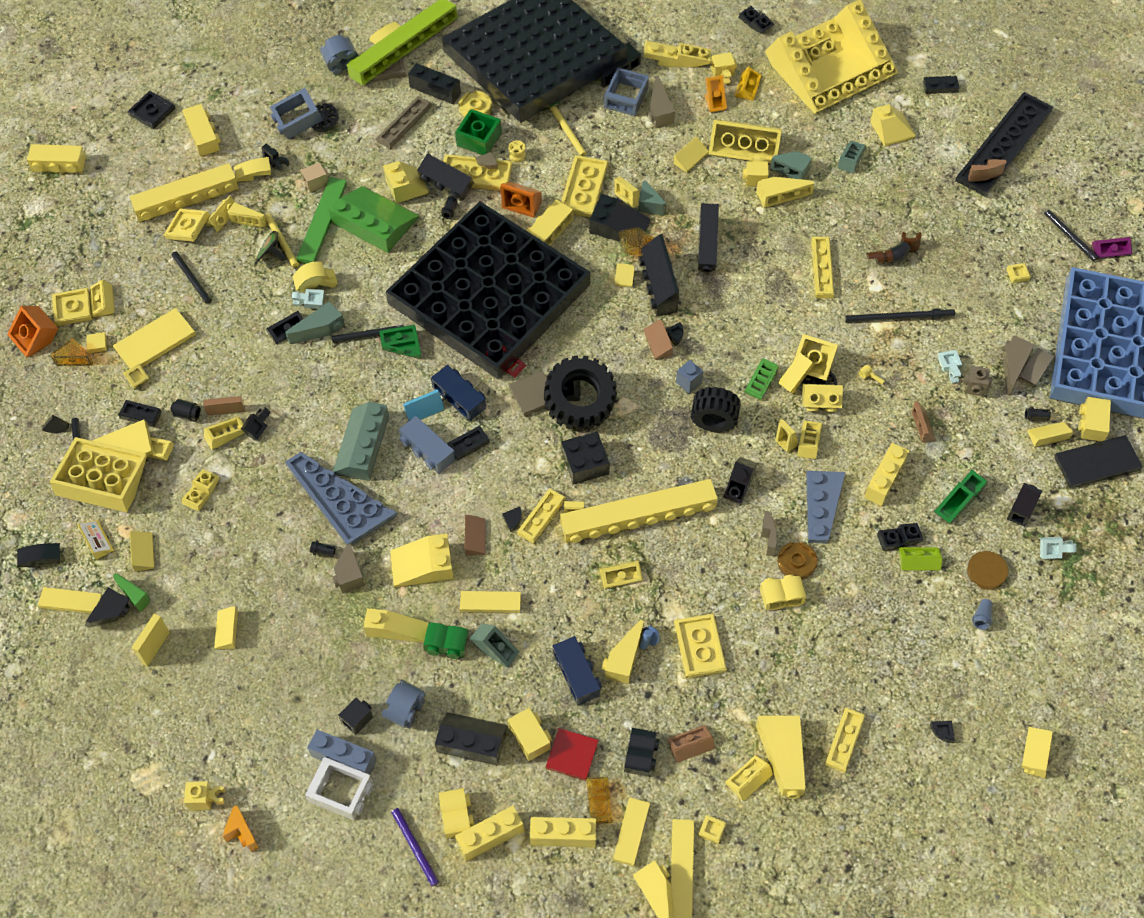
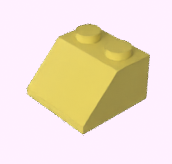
[383,161,429,203]

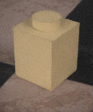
[301,162,329,192]

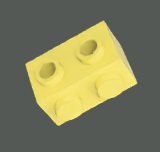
[802,384,843,412]
[1078,397,1111,442]
[507,708,552,761]

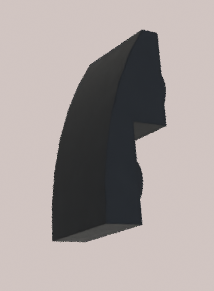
[738,6,774,34]
[877,523,924,551]
[17,543,60,568]

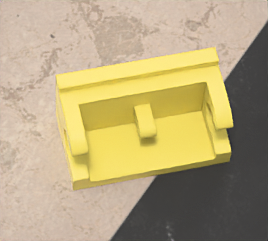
[1022,727,1053,778]

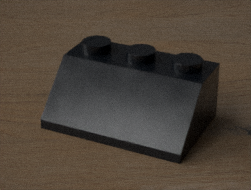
[435,712,508,766]

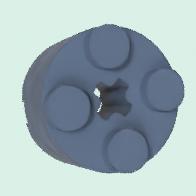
[320,35,358,75]
[382,679,426,729]

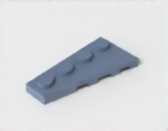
[806,471,845,544]

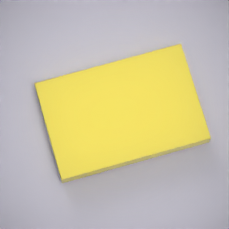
[92,420,154,456]
[674,614,727,679]

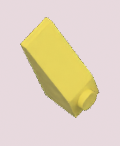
[756,177,814,208]
[364,608,429,643]
[602,620,644,684]
[633,860,674,918]

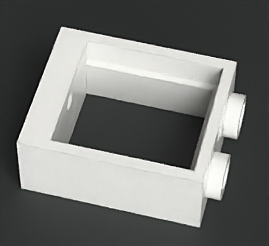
[305,757,374,820]

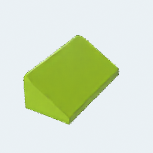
[899,547,942,571]

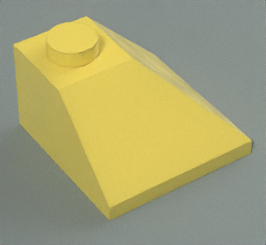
[870,104,916,147]
[794,334,839,381]

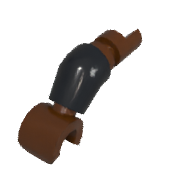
[866,232,922,264]

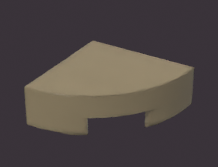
[475,152,498,169]

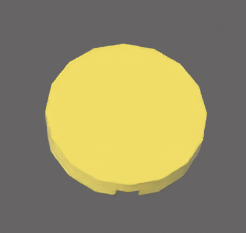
[459,91,492,117]

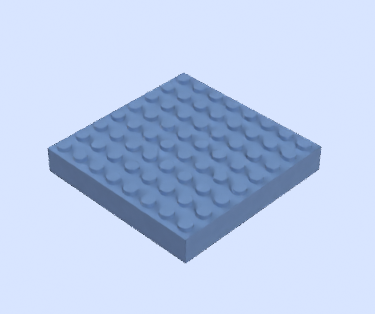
[1049,267,1144,418]

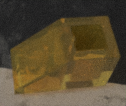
[619,227,654,255]

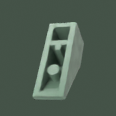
[285,302,345,344]

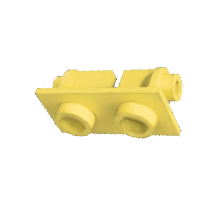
[205,196,235,232]

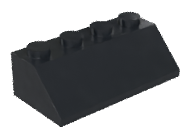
[638,234,679,316]

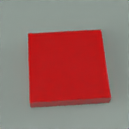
[546,728,599,781]

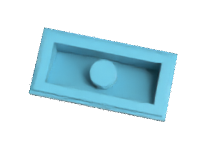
[403,389,444,421]

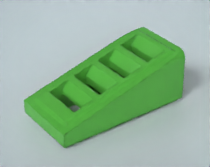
[744,358,779,400]
[113,573,150,612]

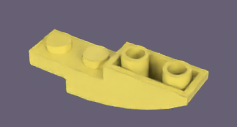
[643,41,711,67]

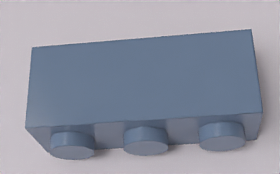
[399,416,455,474]
[307,729,377,775]

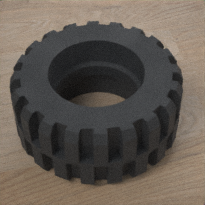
[543,355,617,431]

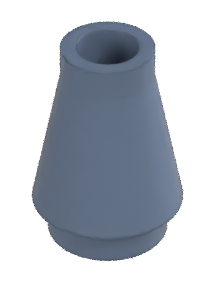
[972,599,993,630]

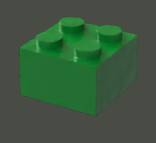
[455,108,502,155]

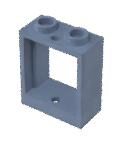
[604,68,649,116]
[270,88,323,139]

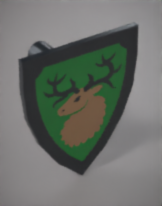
[255,231,286,264]

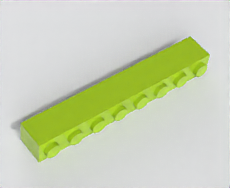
[347,0,458,86]

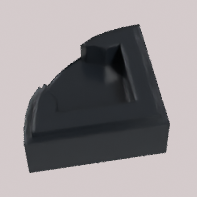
[666,322,683,346]
[42,415,69,433]
[502,506,522,532]
[930,721,955,743]

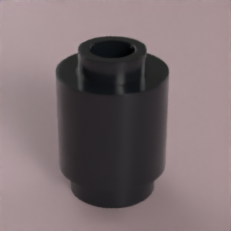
[171,399,201,421]

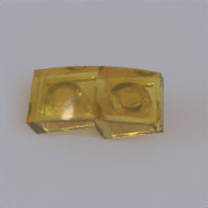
[586,777,612,824]

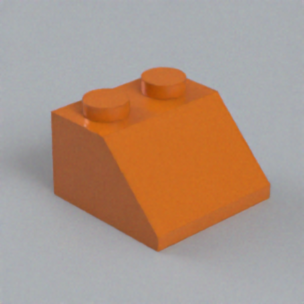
[500,182,542,218]
[7,306,59,357]

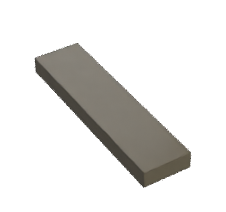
[376,96,432,149]

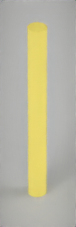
[550,106,587,157]
[265,213,299,268]

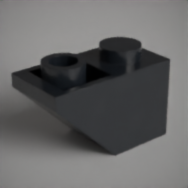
[723,457,758,504]
[1007,483,1042,527]

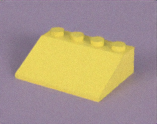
[50,437,147,513]

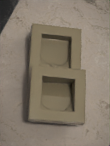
[1019,348,1055,387]
[761,511,777,557]

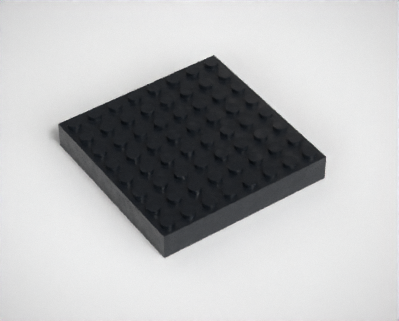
[442,0,627,123]
[386,201,590,380]

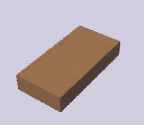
[203,396,245,415]

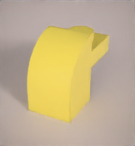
[293,262,338,292]

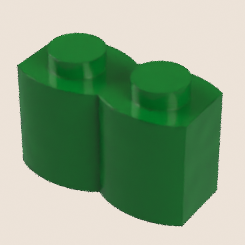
[423,622,469,659]

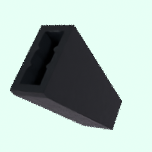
[698,203,719,272]

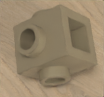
[963,366,992,397]

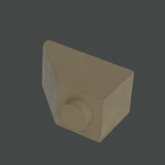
[332,544,365,593]

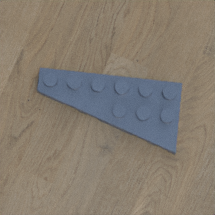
[285,452,397,546]

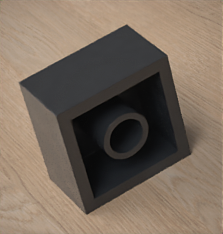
[561,431,610,485]

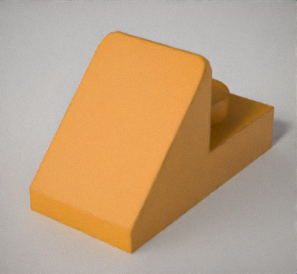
[705,75,727,112]
[222,805,259,852]

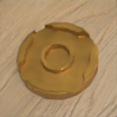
[777,542,817,579]
[967,551,1008,590]

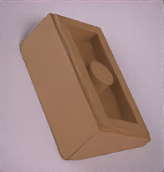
[643,319,673,360]
[911,401,936,443]
[465,515,485,555]
[667,725,715,762]

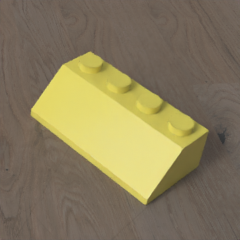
[708,119,782,164]

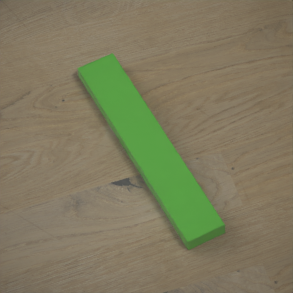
[296,177,347,264]

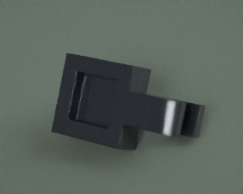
[261,143,289,171]
[241,407,271,441]

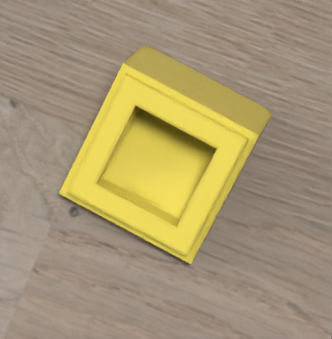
[614,263,635,287]

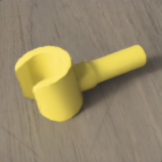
[858,365,884,384]

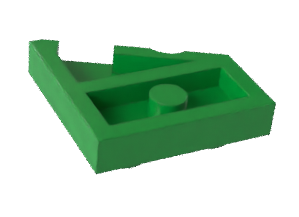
[379,325,422,359]

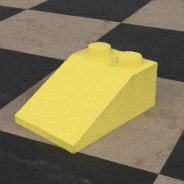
[390,533,454,588]

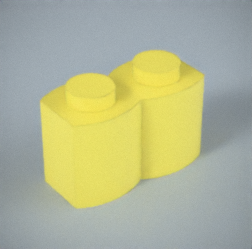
[760,575,806,610]
[438,788,474,839]

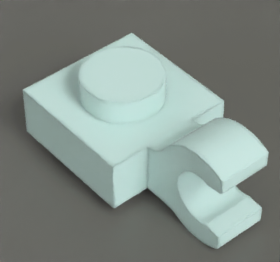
[292,289,325,309]
[937,350,962,384]
[1040,537,1077,559]

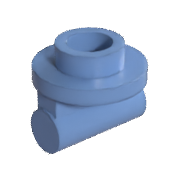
[639,626,660,649]

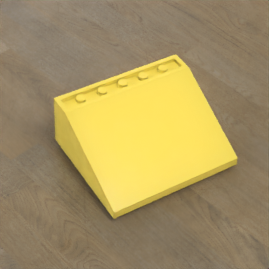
[765,0,899,114]

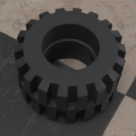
[690,387,741,432]

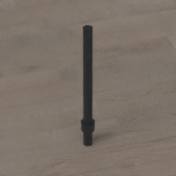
[845,308,955,323]

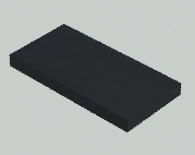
[1054,435,1143,489]

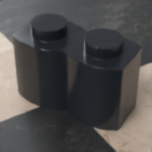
[624,728,660,777]

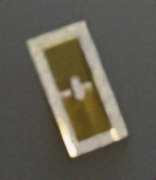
[51,338,93,366]

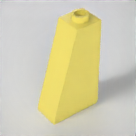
[756,716,805,799]

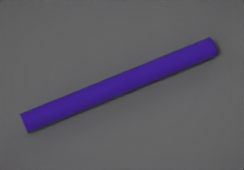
[391,808,439,887]

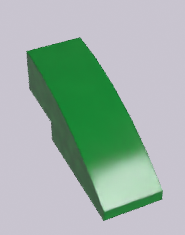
[934,470,988,524]

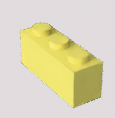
[182,104,221,157]
[27,144,86,173]
[526,200,573,246]
[864,443,909,506]
[455,806,524,862]
[530,817,596,847]

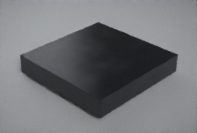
[127,91,176,130]

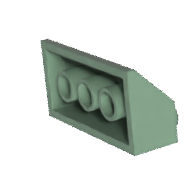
[333,402,389,481]

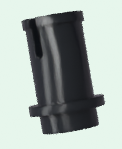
[441,196,458,219]
[1025,407,1051,422]
[310,540,336,558]

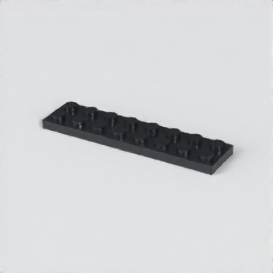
[955,92,1053,197]

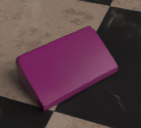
[1092,237,1132,259]

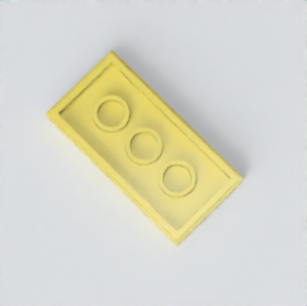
[443,154,513,191]
[561,155,608,217]
[113,308,196,369]

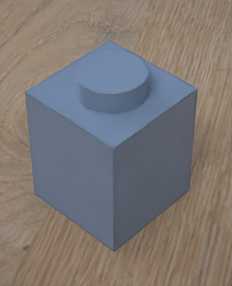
[676,360,703,394]

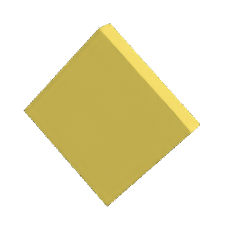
[164,209,210,242]
[52,288,92,326]
[132,614,170,667]

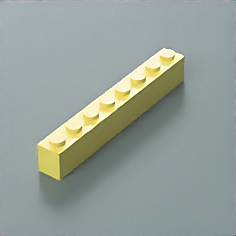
[560,479,718,543]

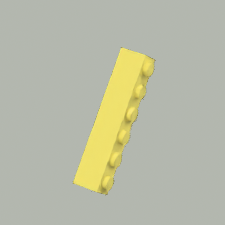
[129,163,239,222]

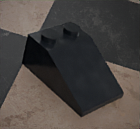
[589,194,651,248]

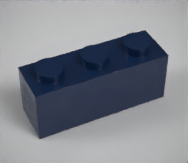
[431,364,486,421]
[552,636,602,706]

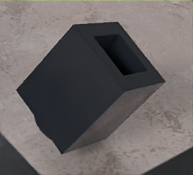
[338,697,373,735]

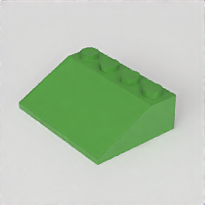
[329,186,419,253]

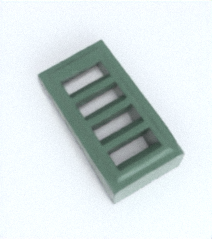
[838,140,866,173]

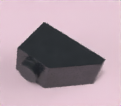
[85,587,130,628]

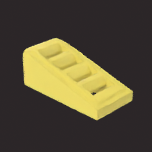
[228,202,267,228]
[204,416,245,450]
[775,419,798,453]
[797,420,823,459]

